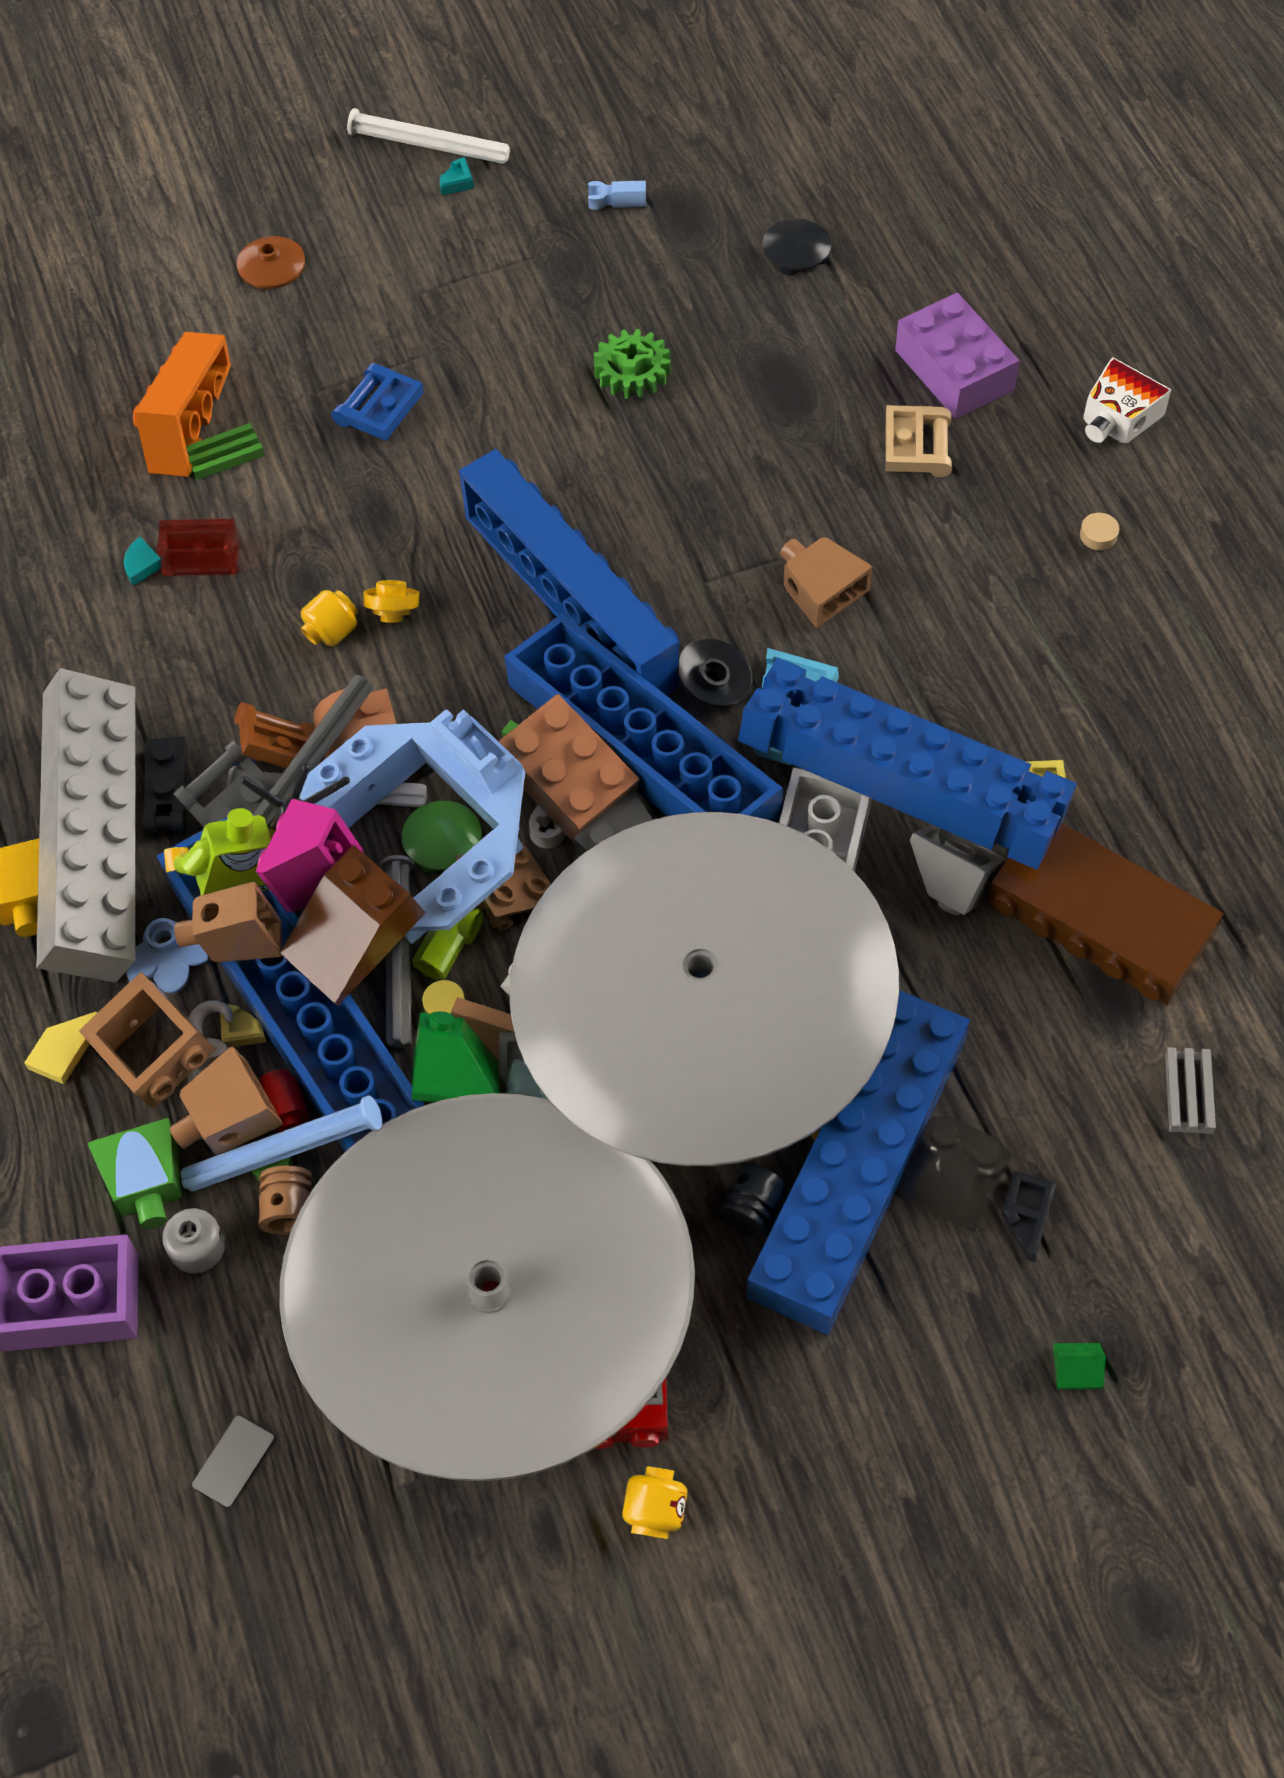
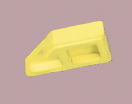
[25,1012,97,1084]

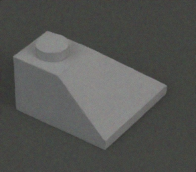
[910,824,1008,915]

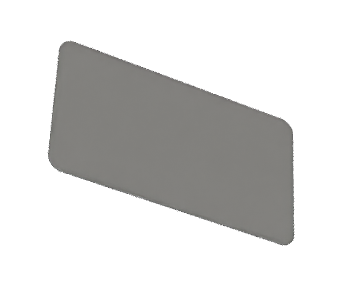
[192,1416,274,1507]

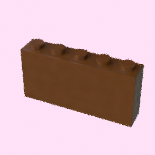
[987,823,1224,1006]

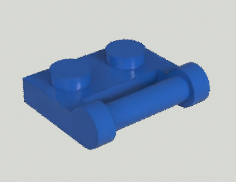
[331,363,424,441]

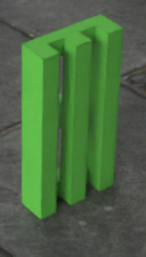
[186,423,265,480]

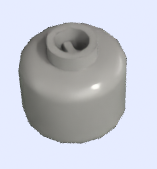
[163,1208,225,1274]

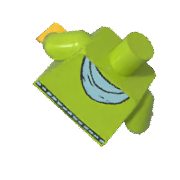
[164,808,276,896]

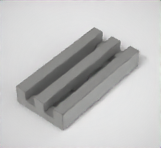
[1165,1047,1216,1134]

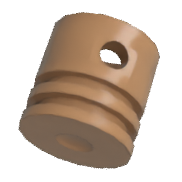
[259,1165,312,1235]

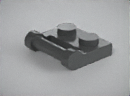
[173,740,274,827]

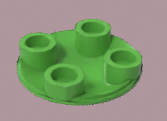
[402,801,482,874]

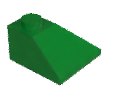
[411,1011,500,1102]

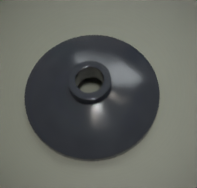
[677,638,752,708]

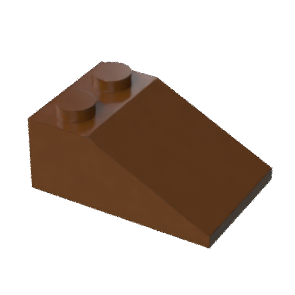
[280,845,426,1006]

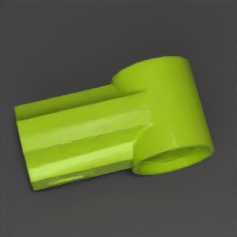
[412,908,483,981]

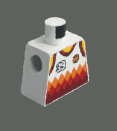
[1083,357,1171,443]

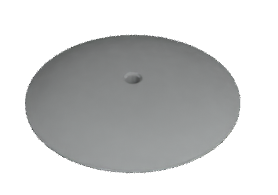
[509,812,899,1166]
[279,1093,695,1481]

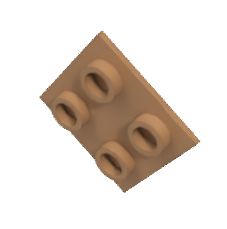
[455,841,551,931]

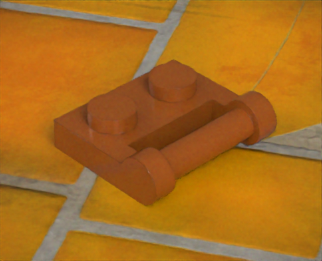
[234,702,321,768]

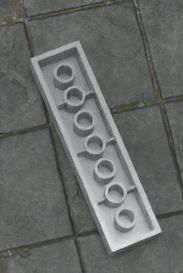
[36,668,135,983]

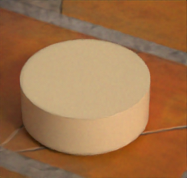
[1080,513,1119,550]

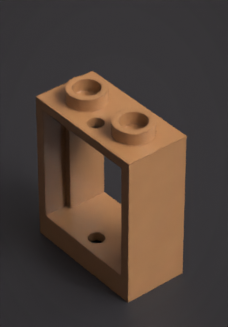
[79,972,216,1109]

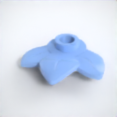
[126,918,208,994]

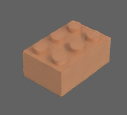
[498,694,639,843]

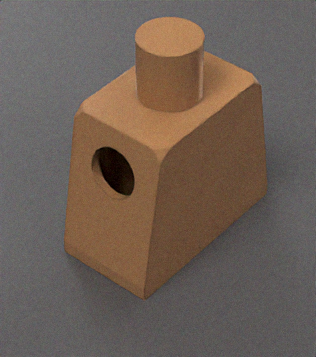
[780,538,872,628]
[174,882,282,962]
[169,1046,283,1153]

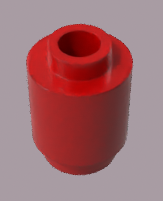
[259,1069,310,1133]

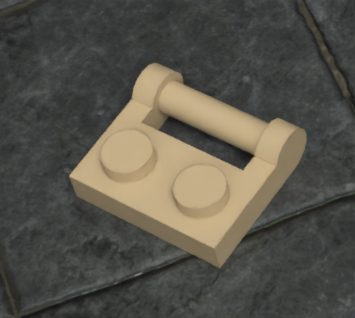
[885,405,952,477]

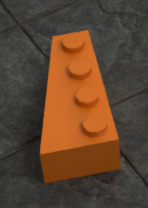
[133,332,231,477]

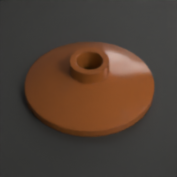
[237,236,305,289]

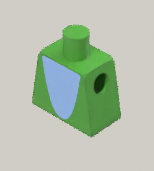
[88,1118,182,1229]

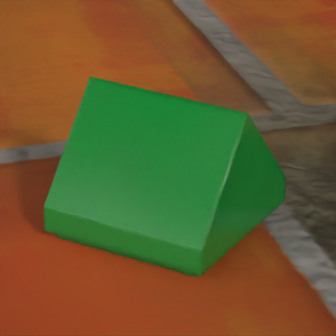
[1053,1343,1106,1390]

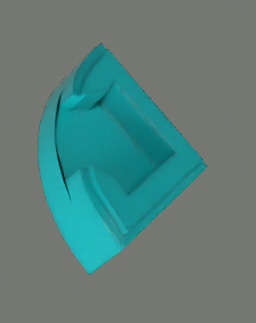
[440,157,474,196]
[124,537,164,586]

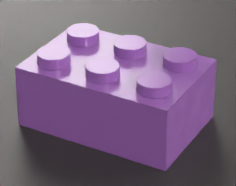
[895,292,1020,419]
[0,1235,139,1352]

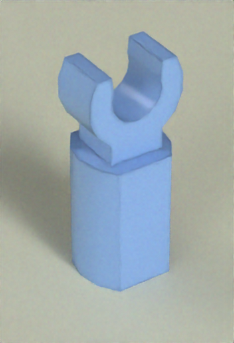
[588,181,646,210]

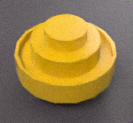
[363,580,419,623]

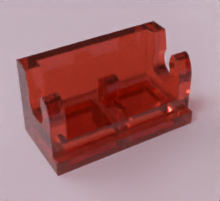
[158,519,241,576]

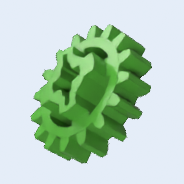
[594,329,671,399]

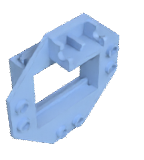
[300,710,525,944]

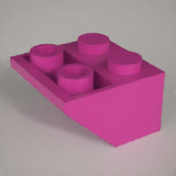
[256,799,363,913]

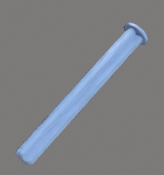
[180,1096,382,1191]

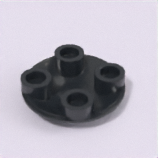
[762,219,831,276]

